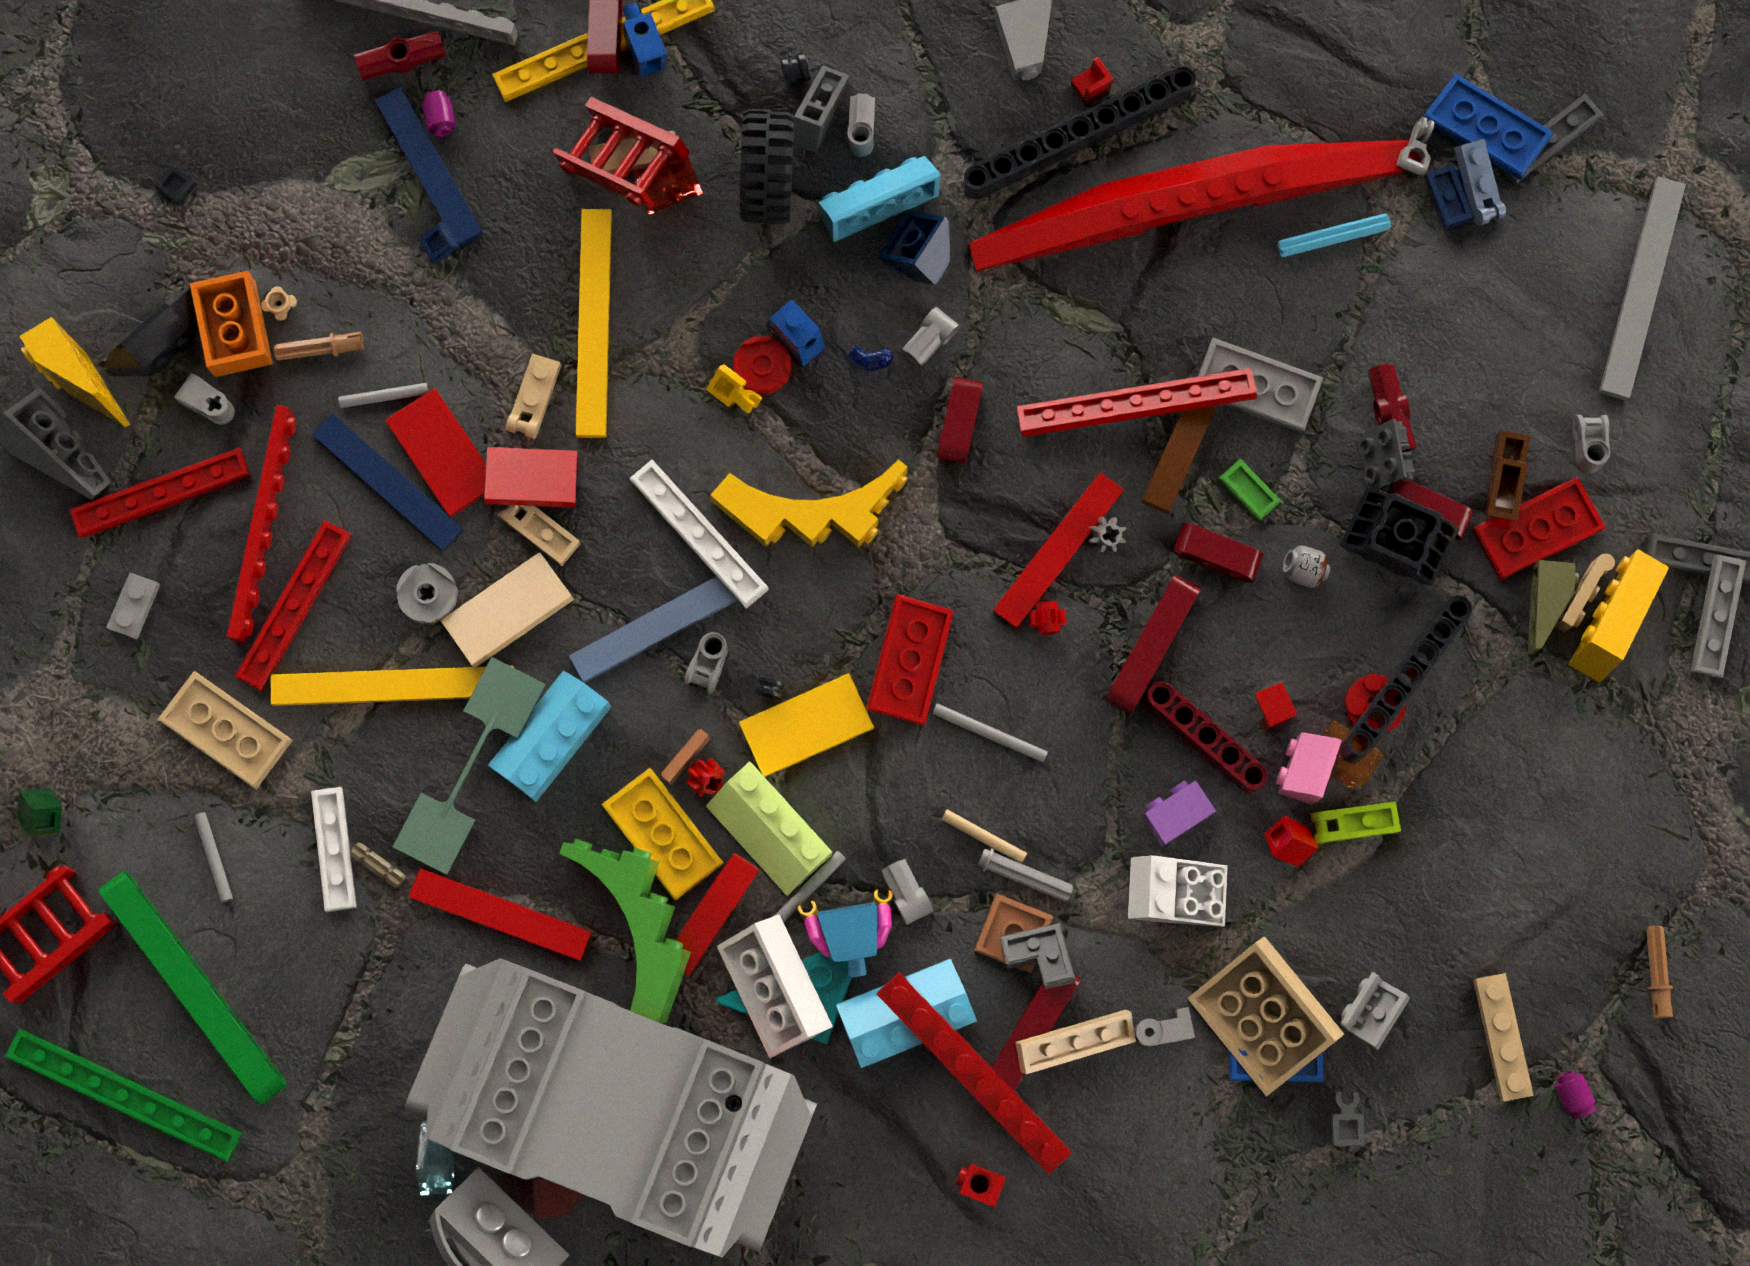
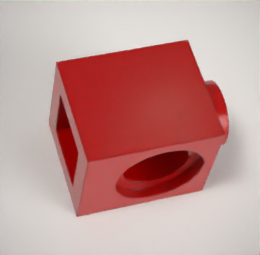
[955,1163,1006,1207]

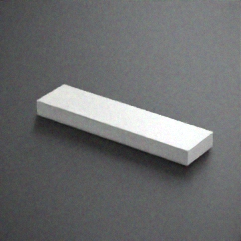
[311,787,357,913]

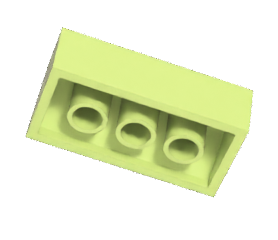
[706,762,832,896]

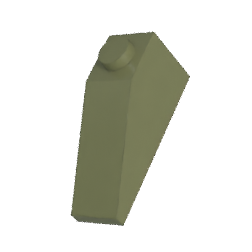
[1528,560,1579,654]

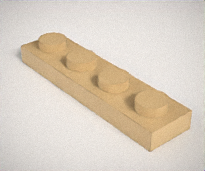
[1473,973,1534,1102]
[1016,1010,1136,1074]

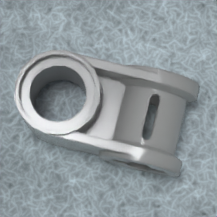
[174,373,235,425]
[1573,415,1610,473]
[684,632,728,693]

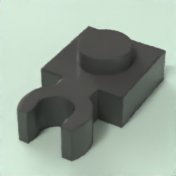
[1330,1092,1365,1146]

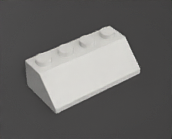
[717,915,833,1058]

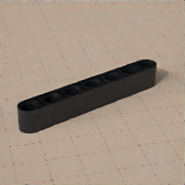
[1339,595,1472,764]

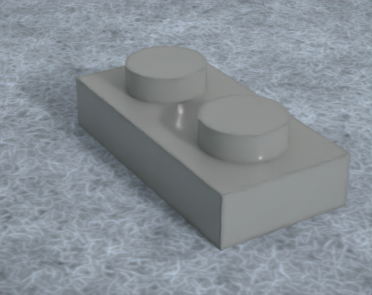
[106,573,160,640]

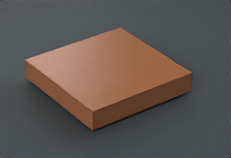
[974,893,1053,974]

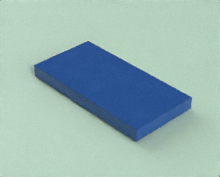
[1423,73,1554,180]

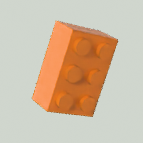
[190,271,273,377]

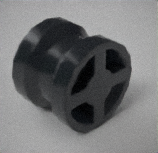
[780,52,811,86]

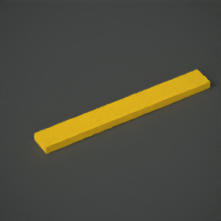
[492,0,715,102]
[576,209,612,438]
[271,666,514,706]

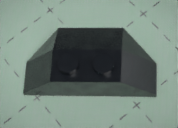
[98,284,197,376]

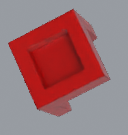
[1070,57,1113,106]
[1255,682,1298,731]
[1264,815,1319,867]

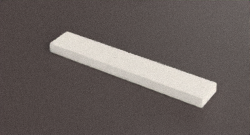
[629,460,769,609]

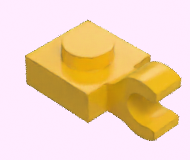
[706,364,762,413]

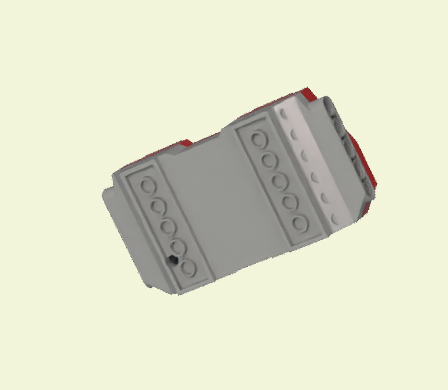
[405,958,817,1257]

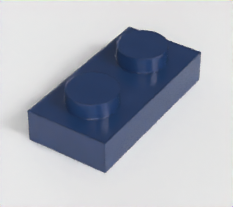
[1424,164,1474,229]

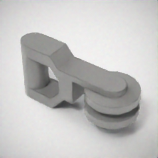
[1396,117,1434,177]

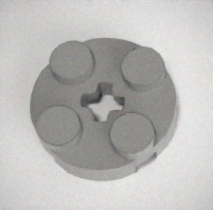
[396,563,458,625]

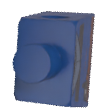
[623,3,667,78]
[766,300,825,367]

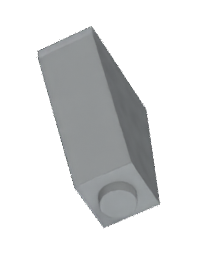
[994,0,1052,80]

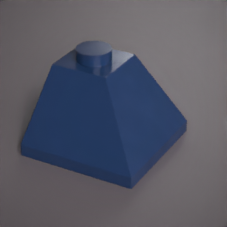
[878,210,950,285]

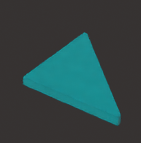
[716,951,852,1045]

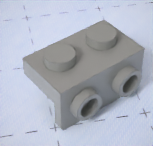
[1341,972,1410,1050]

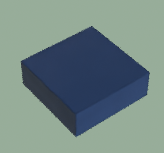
[418,222,459,264]

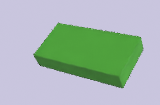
[1218,458,1281,523]

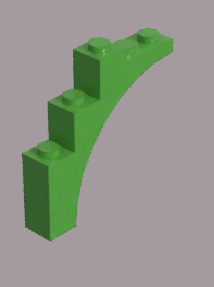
[559,839,691,1023]

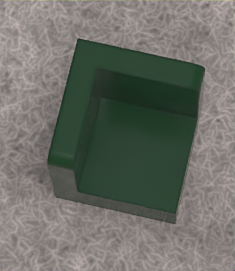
[17,788,62,836]

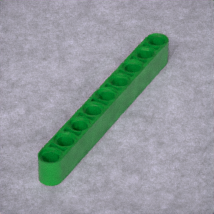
[98,870,287,1106]

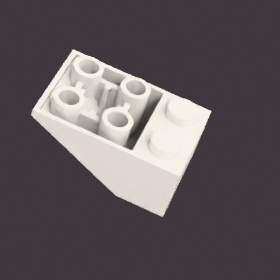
[1128,855,1227,927]

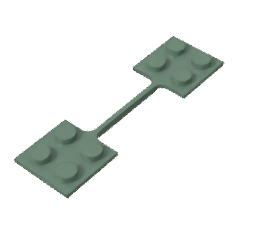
[393,657,546,875]

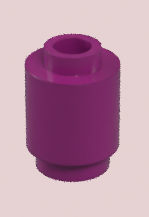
[422,91,456,137]
[1554,1070,1596,1119]

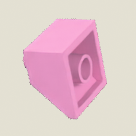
[1276,732,1342,805]

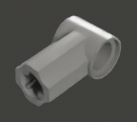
[847,94,875,157]
[902,307,960,368]
[882,859,934,925]

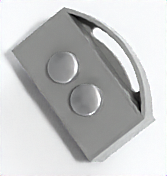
[428,1167,569,1266]

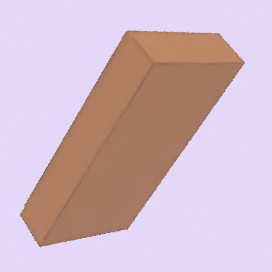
[661,729,710,786]

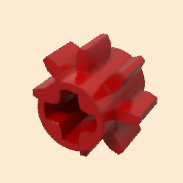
[1029,601,1067,636]
[686,758,725,797]

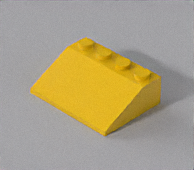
[20,317,131,428]

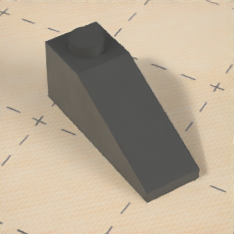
[794,66,849,153]

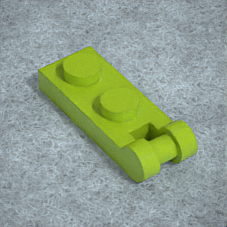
[1310,801,1401,844]

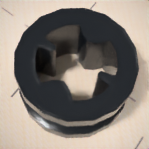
[755,677,785,700]

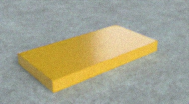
[739,673,874,777]
[601,768,724,901]

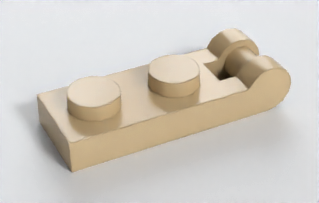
[506,354,561,439]
[497,505,581,566]
[1555,554,1615,632]

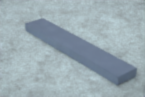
[569,577,738,683]

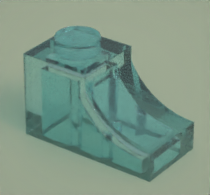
[416,1121,455,1195]

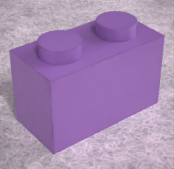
[1142,780,1216,847]

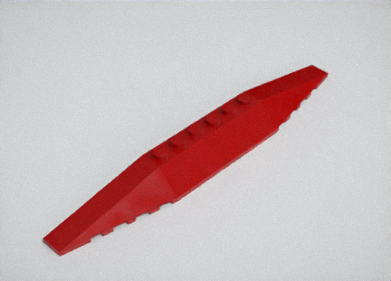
[969,140,1421,272]

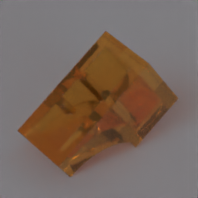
[1323,720,1385,788]

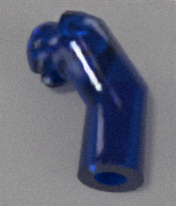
[848,345,894,372]

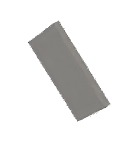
[1198,337,1323,433]

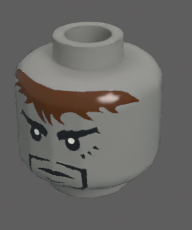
[1283,545,1330,588]

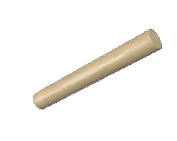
[941,809,1027,864]

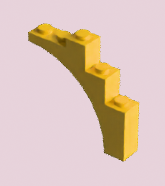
[710,459,908,548]

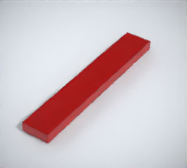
[69,448,251,539]
[992,472,1124,629]
[234,520,352,692]
[409,868,592,961]

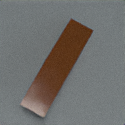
[1141,406,1215,514]

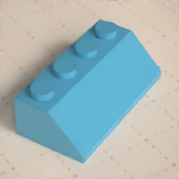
[818,156,940,242]
[488,670,611,802]
[836,959,977,1068]

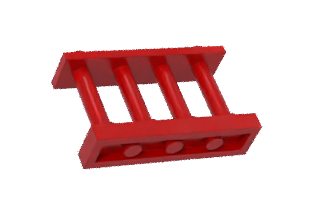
[552,97,690,209]
[0,865,118,1004]

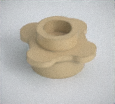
[261,286,297,321]

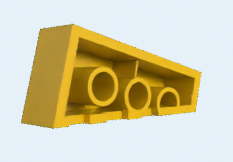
[1568,549,1669,683]

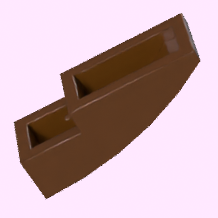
[1486,430,1531,522]

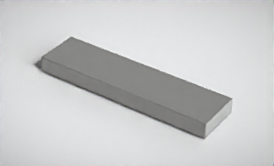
[1690,555,1746,678]

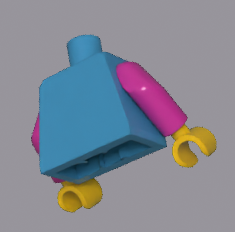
[798,890,893,977]

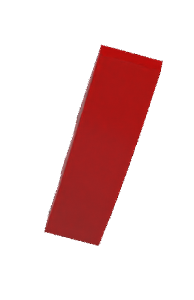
[676,853,760,977]

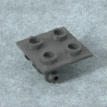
[1358,419,1415,490]

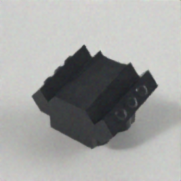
[1340,488,1460,586]

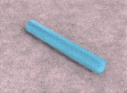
[1277,213,1391,257]

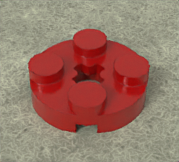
[1344,674,1407,734]

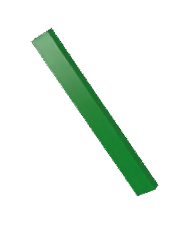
[5,1029,243,1162]

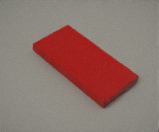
[385,388,486,517]
[1472,476,1606,582]
[866,594,954,726]

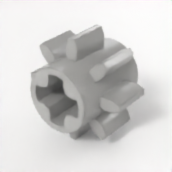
[1089,517,1126,553]

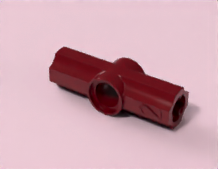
[354,31,446,81]
[1368,363,1416,452]

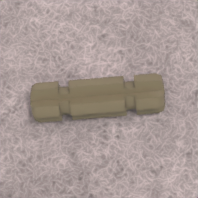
[350,842,406,888]

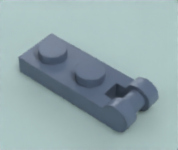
[1454,139,1506,226]

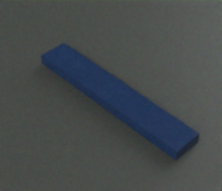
[375,87,483,247]
[312,413,464,552]

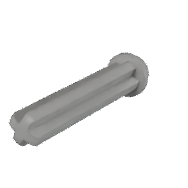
[978,848,1073,901]

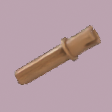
[274,331,364,360]
[1646,926,1673,1019]

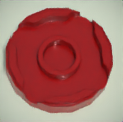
[733,336,792,395]

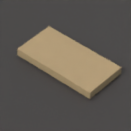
[440,552,574,668]
[157,671,293,790]

